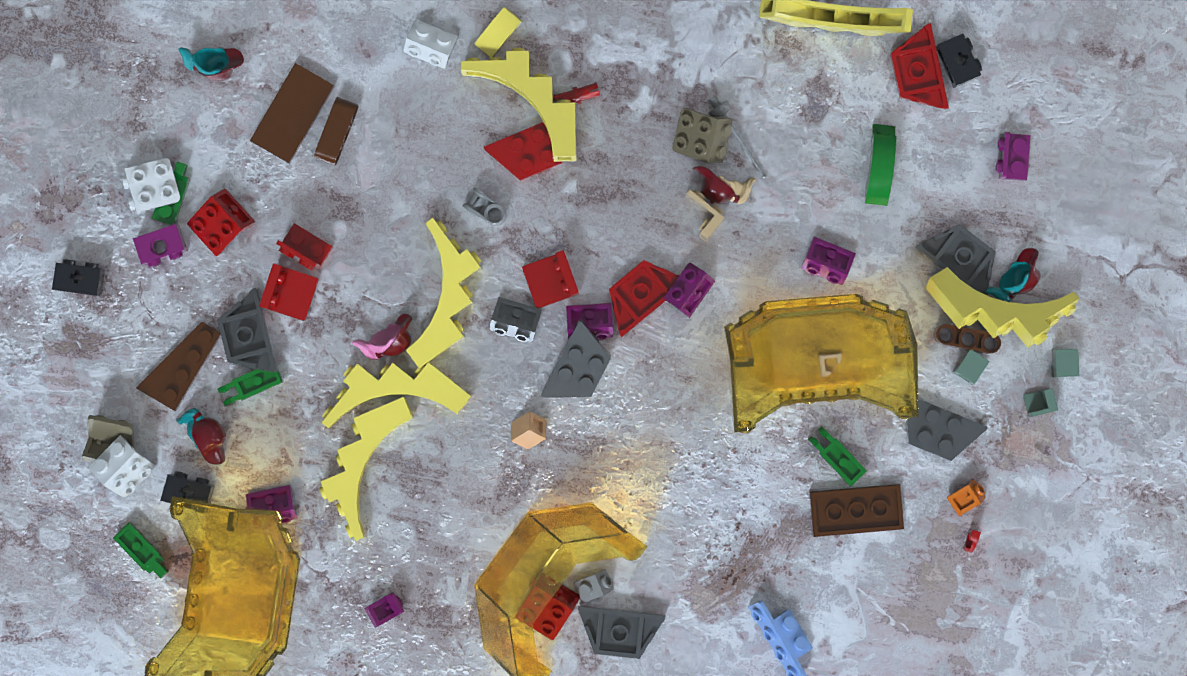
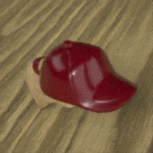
[693,166,757,204]

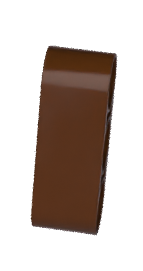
[314,97,359,166]
[933,324,1001,354]

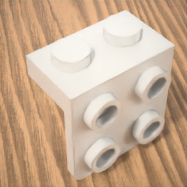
[121,158,180,216]
[88,435,155,498]

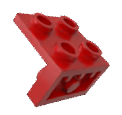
[187,189,255,256]
[276,223,333,271]
[522,250,579,308]
[259,263,319,321]
[515,572,580,640]

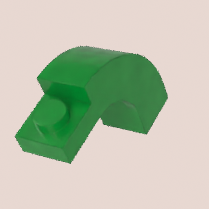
[865,124,897,206]

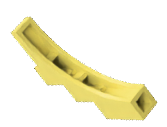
[759,0,913,36]
[461,48,577,162]
[406,218,482,369]
[925,267,1080,348]
[321,362,472,428]
[319,397,414,541]

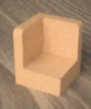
[511,411,546,449]

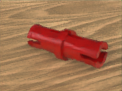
[553,82,600,105]

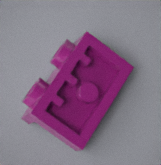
[996,132,1031,181]
[801,237,856,285]
[664,262,715,318]
[566,303,613,340]
[246,485,297,528]

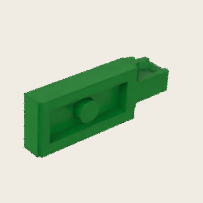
[152,162,189,225]
[113,522,169,578]

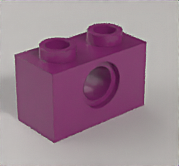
[133,224,188,268]

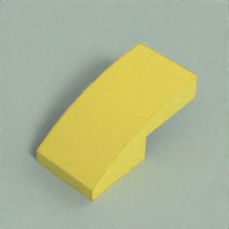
[474,7,522,58]

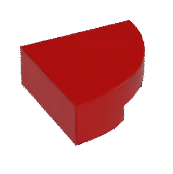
[963,529,981,553]

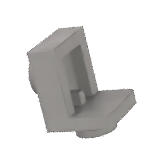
[574,569,614,604]

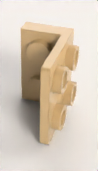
[685,189,725,242]

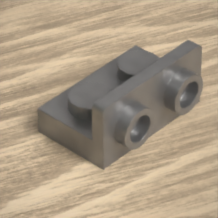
[489,297,542,342]

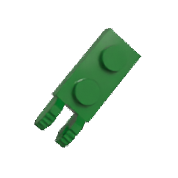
[217,365,284,406]
[808,426,867,487]

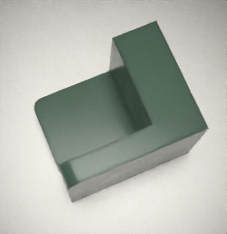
[1052,349,1079,377]
[953,350,990,385]
[1023,388,1058,417]

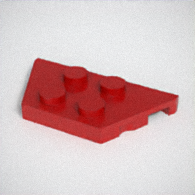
[890,23,949,110]
[484,122,562,181]
[609,260,679,337]

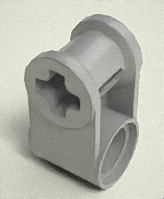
[462,187,506,226]

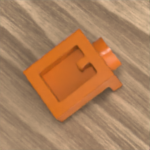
[947,479,986,516]

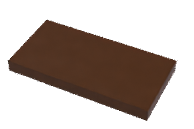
[250,63,335,164]
[809,484,904,537]

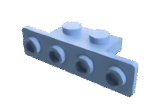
[748,600,813,676]

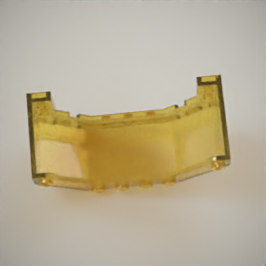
[724,294,919,433]
[144,496,300,676]
[474,502,648,676]

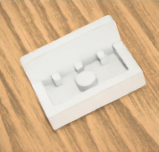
[404,19,458,68]

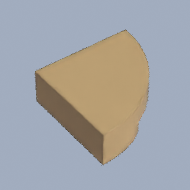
[819,353,842,377]

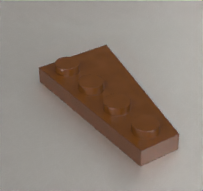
[136,322,221,411]

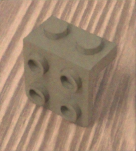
[672,108,733,163]
[82,415,134,463]

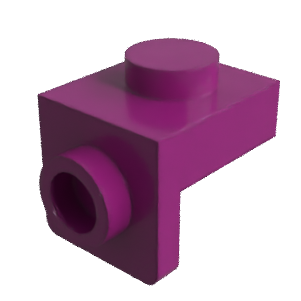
[364,592,404,628]

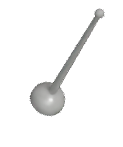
[708,96,767,179]

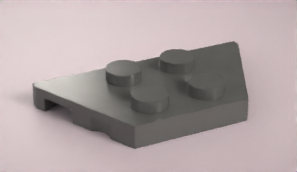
[915,224,996,296]
[217,288,278,373]
[541,319,611,398]
[904,394,987,461]
[578,606,665,659]

